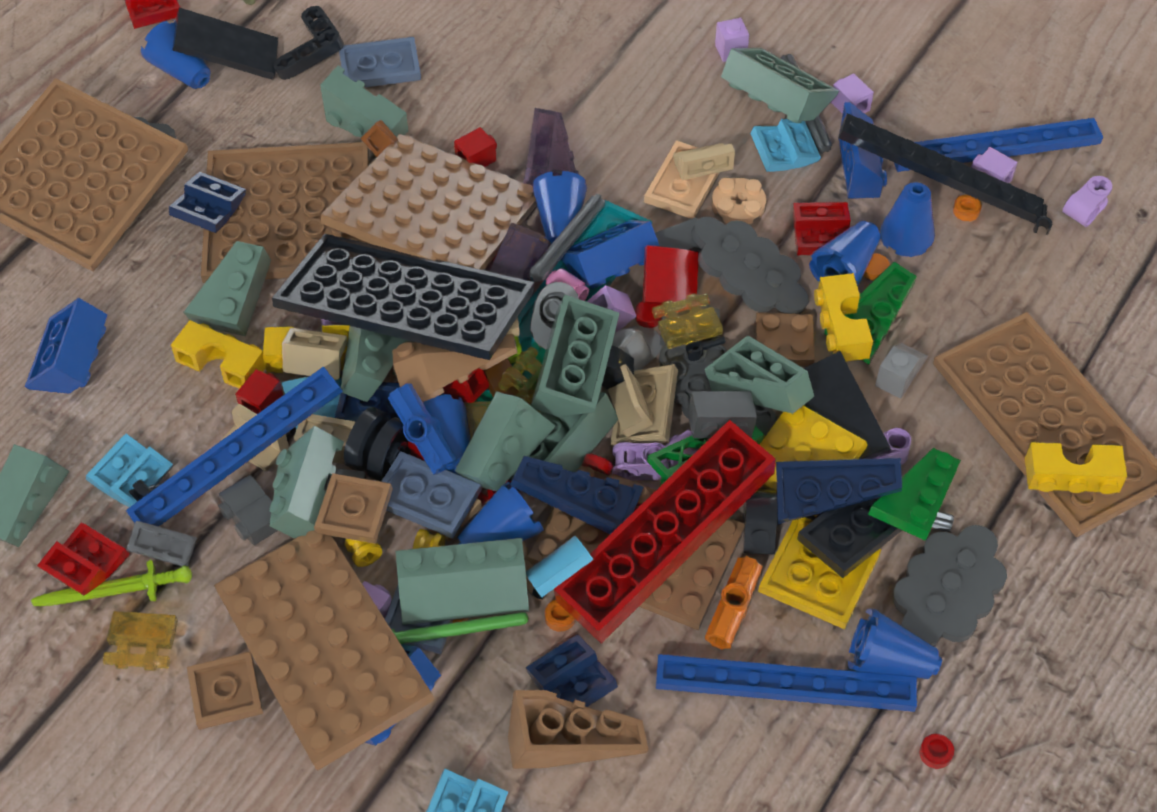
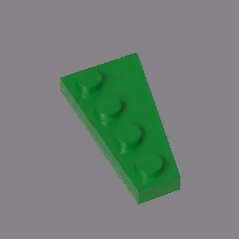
[824,262,917,365]
[868,448,961,541]

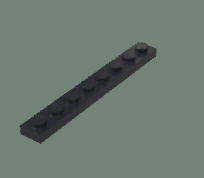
[838,113,1044,224]

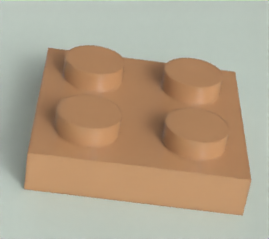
[755,313,815,367]
[314,473,393,544]
[187,651,263,730]

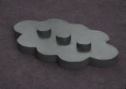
[691,217,809,314]
[659,341,777,439]
[892,525,1007,646]

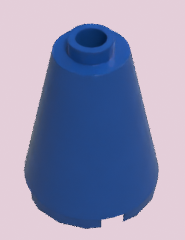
[140,20,211,89]
[533,171,587,246]
[880,182,935,257]
[809,221,881,287]
[420,394,471,476]
[457,481,544,544]
[848,608,942,679]

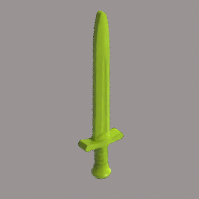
[31,560,192,606]

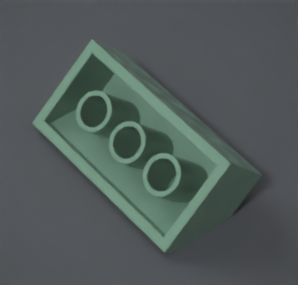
[721,48,839,123]
[531,294,620,417]
[509,392,618,497]
[396,538,529,625]

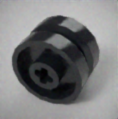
[343,406,409,482]

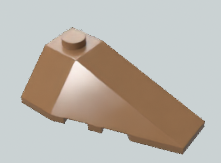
[392,334,518,402]
[508,690,648,769]

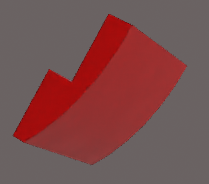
[124,0,181,29]
[793,202,851,256]
[643,245,699,308]
[37,522,130,596]

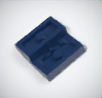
[169,171,246,233]
[526,634,618,707]

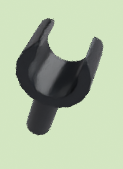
[1033,204,1053,235]
[686,336,726,361]
[129,479,161,502]

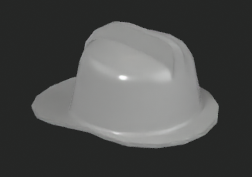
[531,282,579,349]
[612,326,662,371]

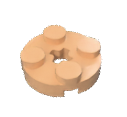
[712,178,766,224]

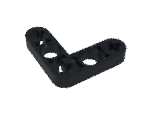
[273,6,344,80]

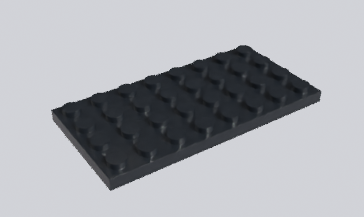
[272,234,534,360]

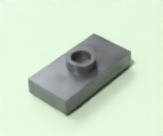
[126,521,197,566]

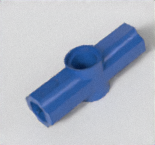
[388,383,457,475]

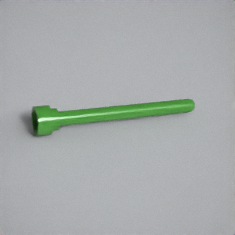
[391,612,529,644]

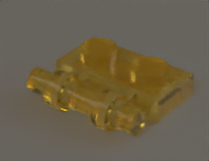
[652,293,723,349]
[498,347,542,413]
[103,611,178,671]

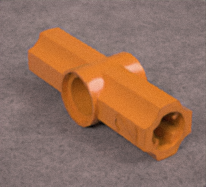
[705,556,763,650]

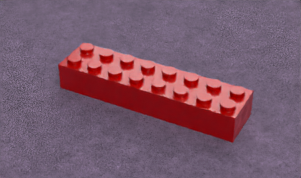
[554,420,776,644]

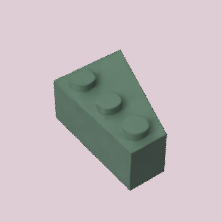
[320,65,409,137]
[183,241,271,336]
[341,326,408,402]
[705,336,814,414]
[455,392,556,492]
[269,426,344,539]
[0,444,70,547]

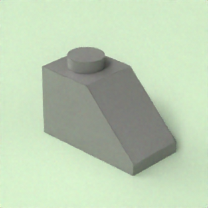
[875,343,928,399]

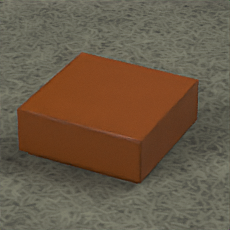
[361,120,398,157]

